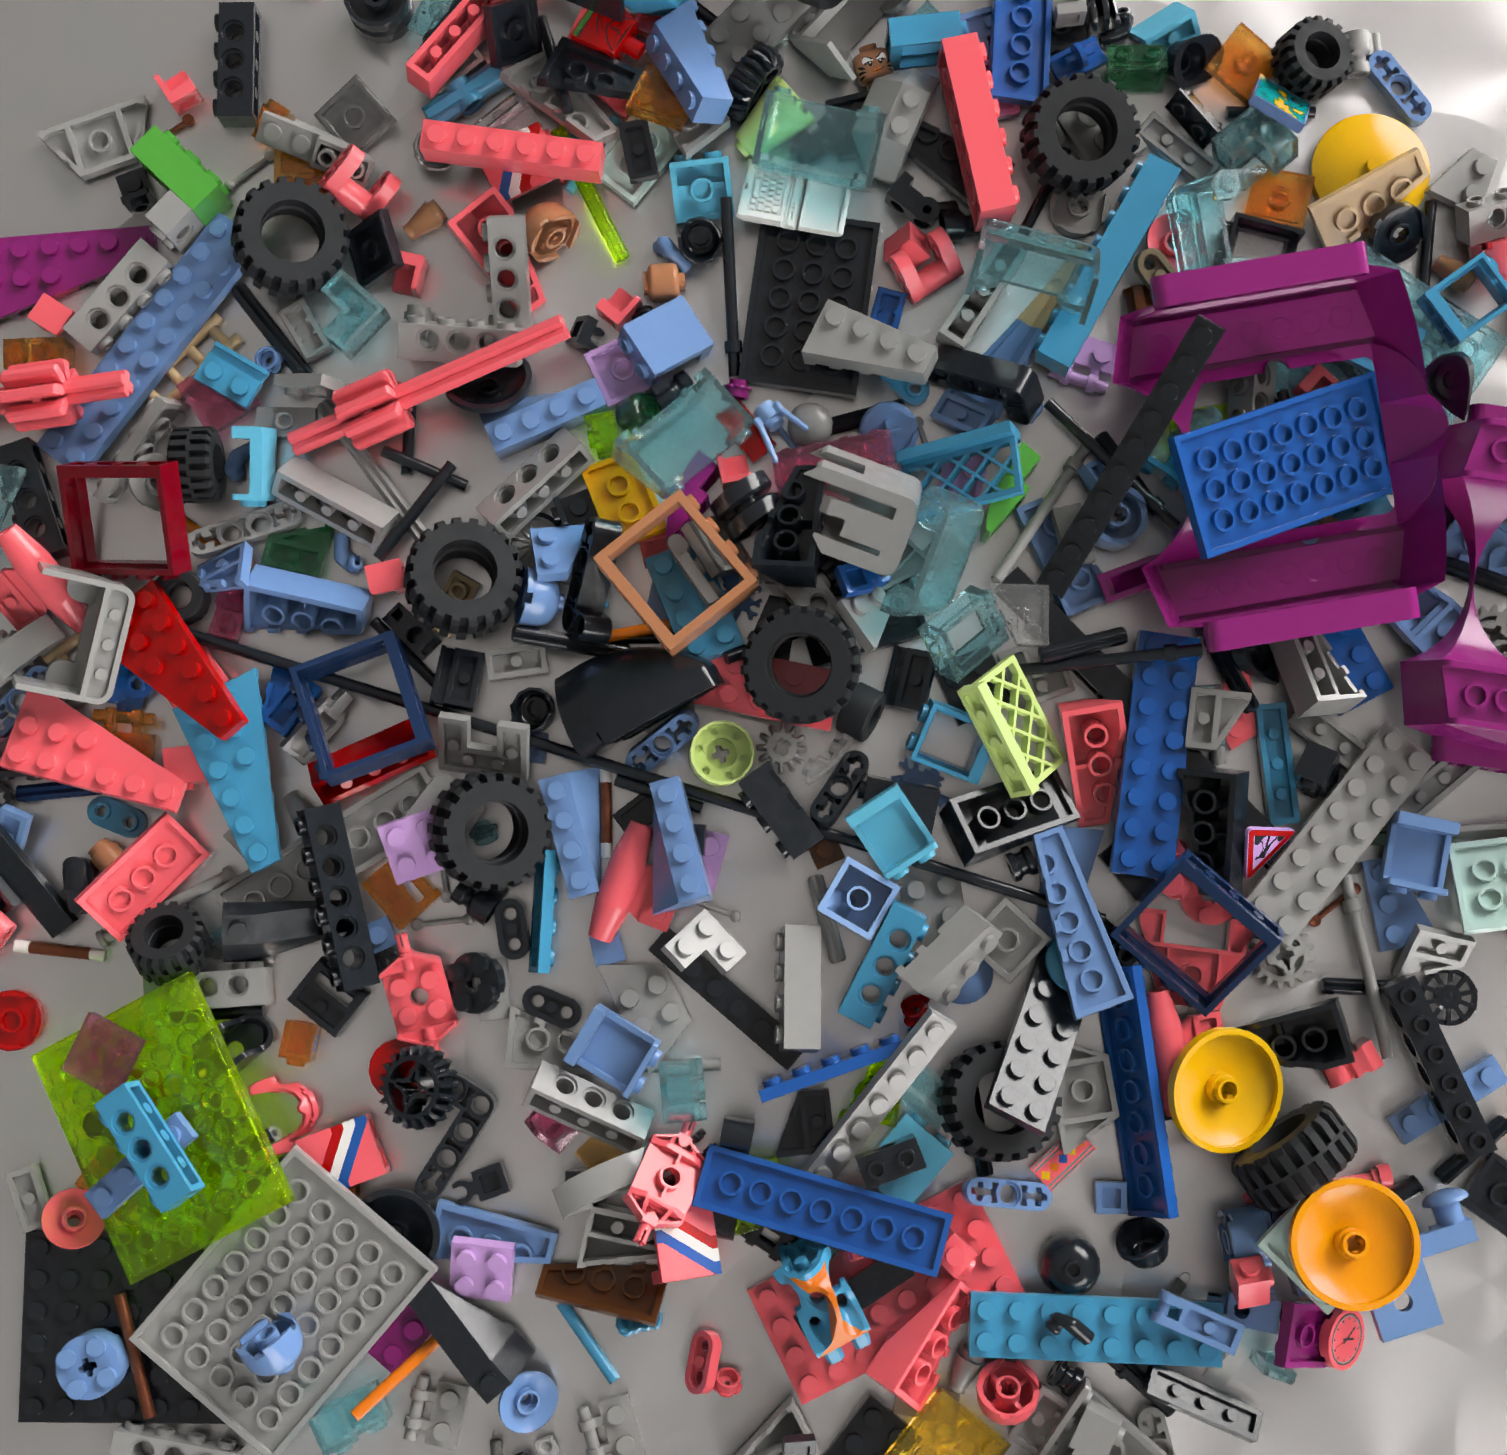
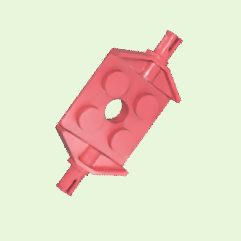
[379,932,458,1050]
[622,1118,705,1246]

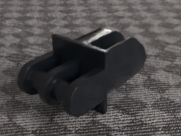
[1086,0,1121,32]
[59,857,94,914]

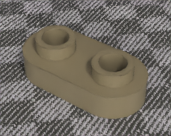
[1133,248,1176,294]

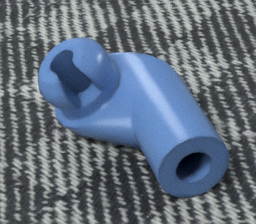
[652,236,692,273]
[334,533,364,573]

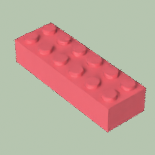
[936,32,1020,232]

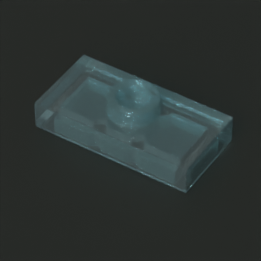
[407,0,456,37]
[1249,1348,1297,1385]

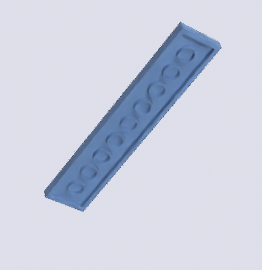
[36,213,243,464]

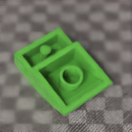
[980,442,1041,545]

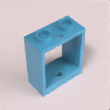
[884,10,967,71]
[1416,251,1507,349]
[905,698,990,785]

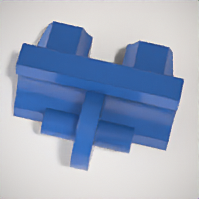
[1050,35,1108,81]

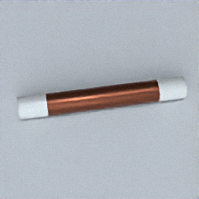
[599,769,613,859]
[13,940,108,961]

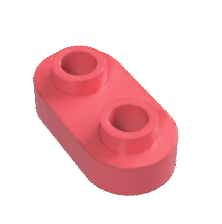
[685,1330,722,1394]

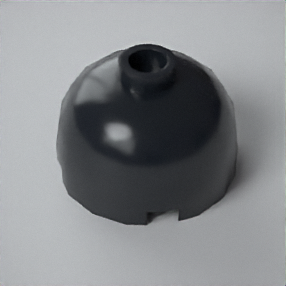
[1037,1233,1100,1295]

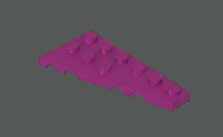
[0,225,158,320]

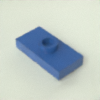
[870,286,907,329]

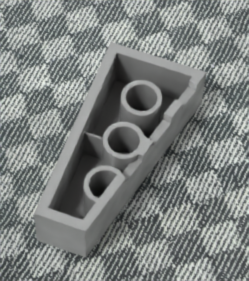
[801,299,938,385]

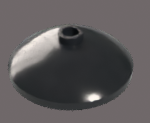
[445,358,532,414]
[362,1188,441,1261]

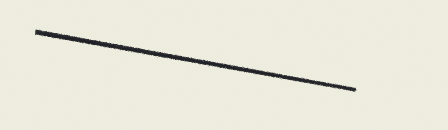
[189,628,1106,924]

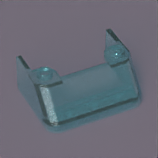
[1166,167,1267,272]
[965,219,1101,325]

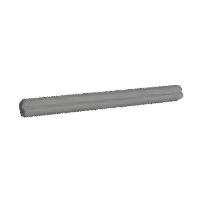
[317,399,426,541]

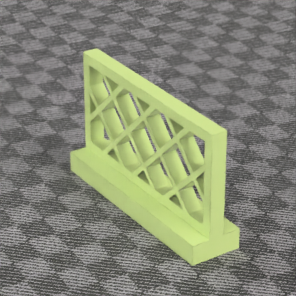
[957,654,1067,798]

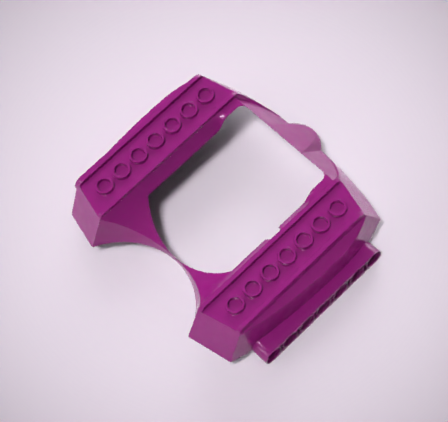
[1112,241,1449,653]
[1400,403,1507,774]

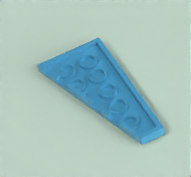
[172,668,282,874]

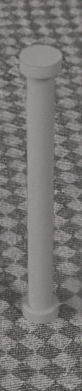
[95,865,236,948]

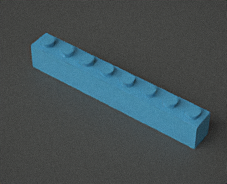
[1033,153,1182,378]

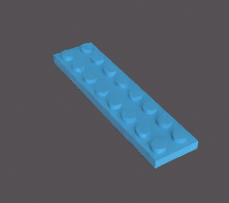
[968,1290,1223,1368]

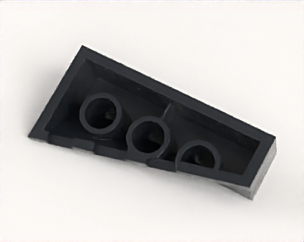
[1177,768,1250,896]

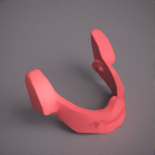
[248,1076,319,1156]

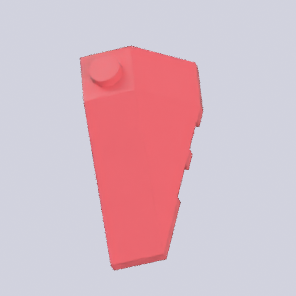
[865,1278,970,1413]

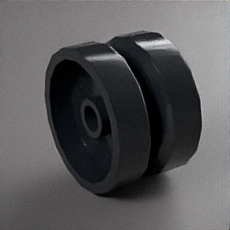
[344,0,414,44]
[709,470,781,543]

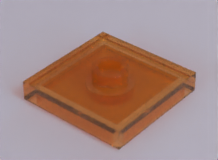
[1204,22,1275,106]
[1244,165,1316,229]

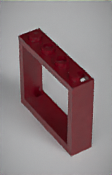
[56,461,192,581]

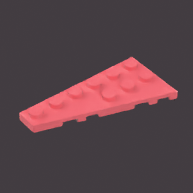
[0,691,187,813]

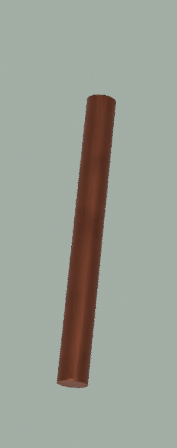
[113,1292,156,1420]

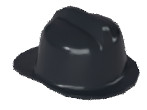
[1159,33,1223,88]

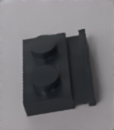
[429,645,485,713]
[883,645,939,712]

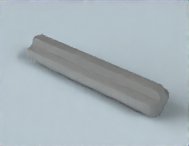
[807,874,846,964]

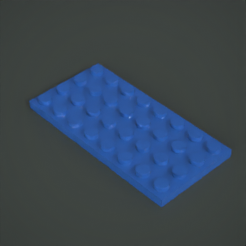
[1167,371,1393,560]

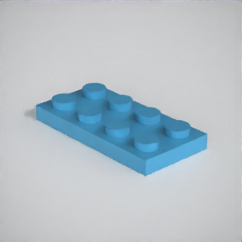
[644,546,745,661]

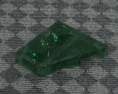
[260,524,336,578]

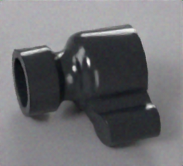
[938,200,986,241]
[646,370,696,416]
[450,883,510,926]

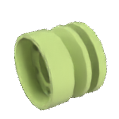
[688,720,755,787]

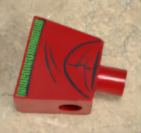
[570,9,646,61]

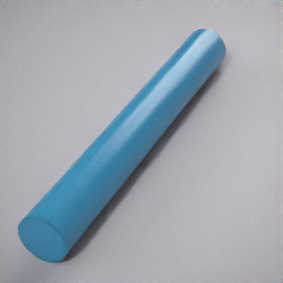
[556,1303,620,1384]

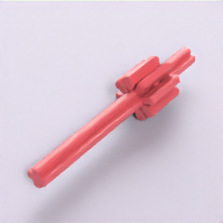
[287,314,571,456]
[0,358,133,432]

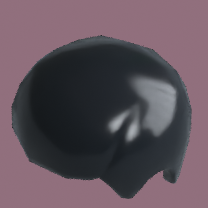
[677,216,722,265]
[510,687,556,734]

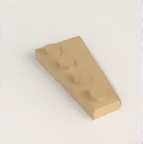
[1306,147,1430,247]

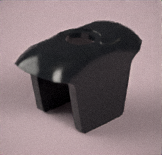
[193,1013,274,1089]

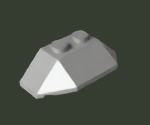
[852,68,940,186]

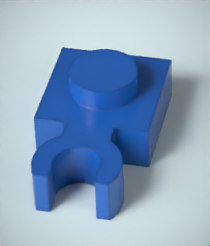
[833,563,891,598]

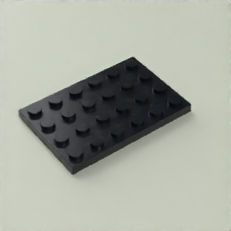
[738,218,880,399]

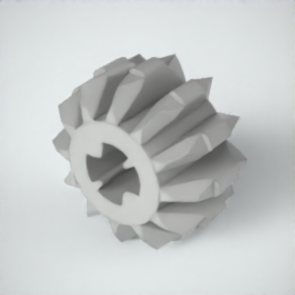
[756,722,808,775]

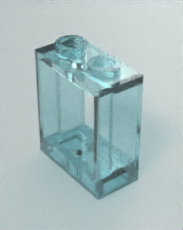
[918,585,1010,683]

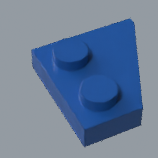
[262,667,323,738]

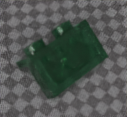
[1103,45,1168,92]

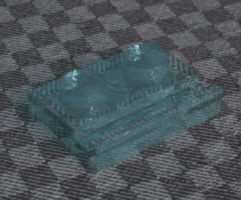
[899,1066,945,1131]

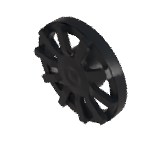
[1420,969,1478,1026]

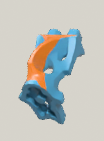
[773,1238,871,1365]

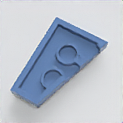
[1359,858,1433,952]

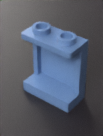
[618,295,714,386]
[1378,811,1461,901]
[563,1003,663,1099]

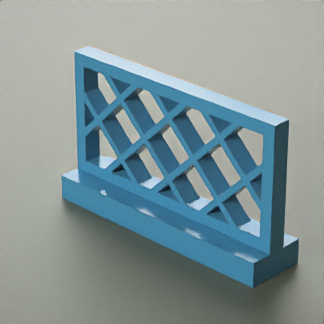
[896,420,1024,522]

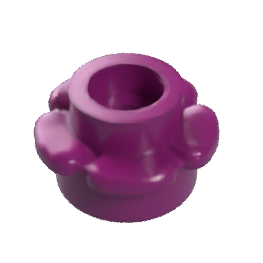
[723,379,752,401]

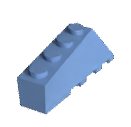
[646,0,733,124]
[479,377,609,460]
[244,564,373,635]
[538,767,602,900]
[649,775,713,915]

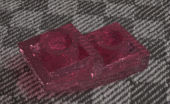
[207,589,244,643]

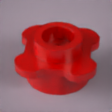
[901,994,930,1027]

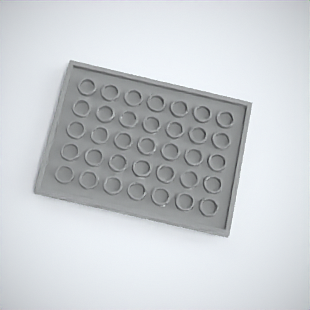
[128,1144,439,1455]

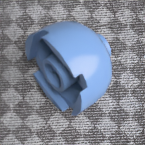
[514,567,565,628]
[236,1312,303,1376]

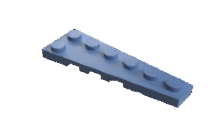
[1032,825,1134,1021]

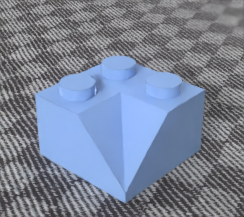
[816,856,901,941]

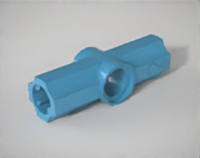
[421,63,507,122]

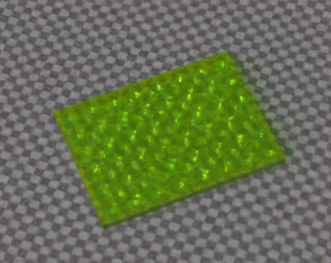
[31,972,296,1285]

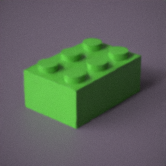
[129,125,233,227]

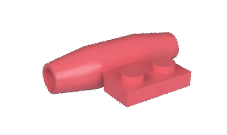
[0,523,88,633]
[588,820,676,943]
[1146,989,1223,1117]

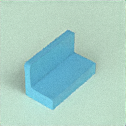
[1129,2,1201,66]

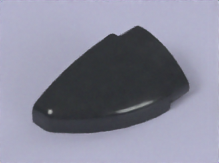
[555,647,725,757]

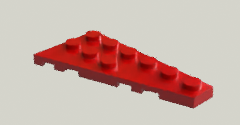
[121,579,249,741]

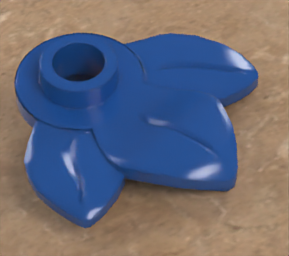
[107,663,154,719]

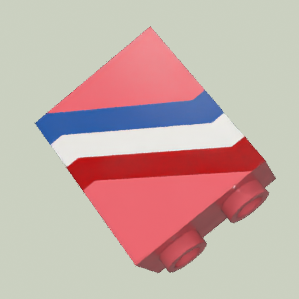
[481,121,567,209]
[295,1113,391,1188]
[651,1195,722,1285]

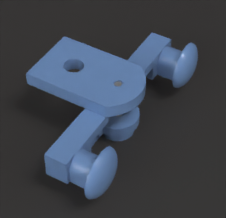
[1288,1187,1479,1343]

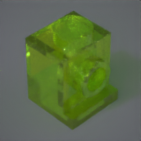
[584,411,622,460]

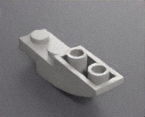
[255,110,376,188]

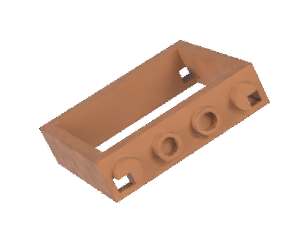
[593,489,759,657]

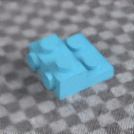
[669,150,735,224]

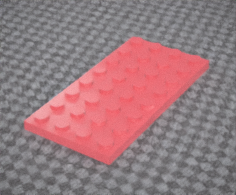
[747,1177,1025,1405]

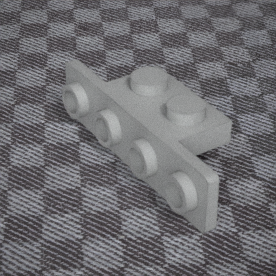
[1008,1376,1093,1455]

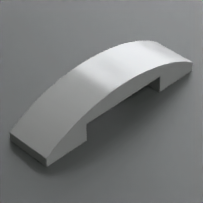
[0,614,67,688]
[552,1146,673,1220]

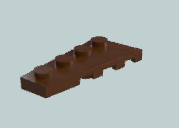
[535,1263,668,1327]

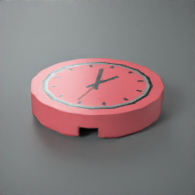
[1319,1307,1365,1371]

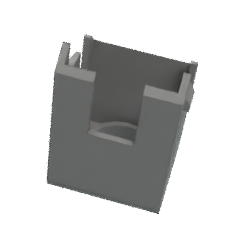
[804,445,922,575]

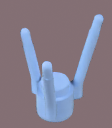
[752,400,810,465]

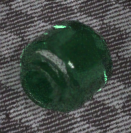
[615,392,660,436]

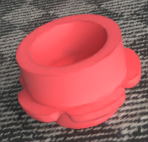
[713,1367,742,1398]

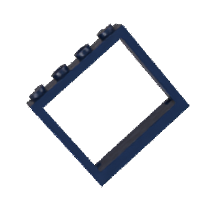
[289,629,436,787]
[1110,848,1284,1017]

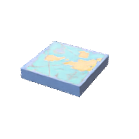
[1248,74,1311,133]

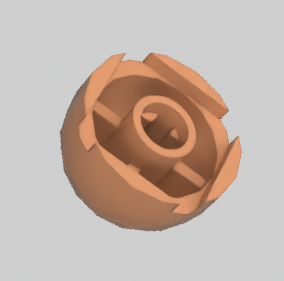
[525,201,580,262]

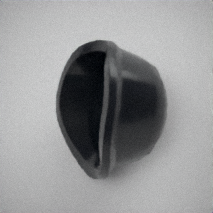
[1116,1217,1170,1269]

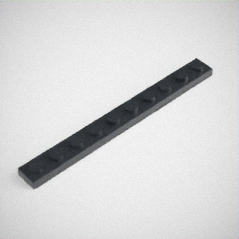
[1036,314,1227,599]

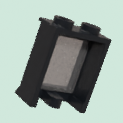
[1213,212,1305,266]

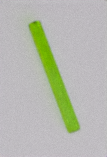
[551,126,630,263]

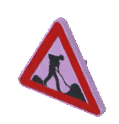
[1243,826,1295,880]

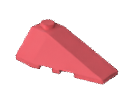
[444,185,546,312]
[1057,698,1127,828]

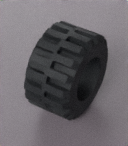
[1270,15,1355,101]
[167,426,226,503]
[125,901,213,987]

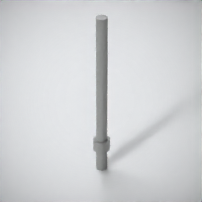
[991,444,1090,585]
[1340,875,1395,1059]

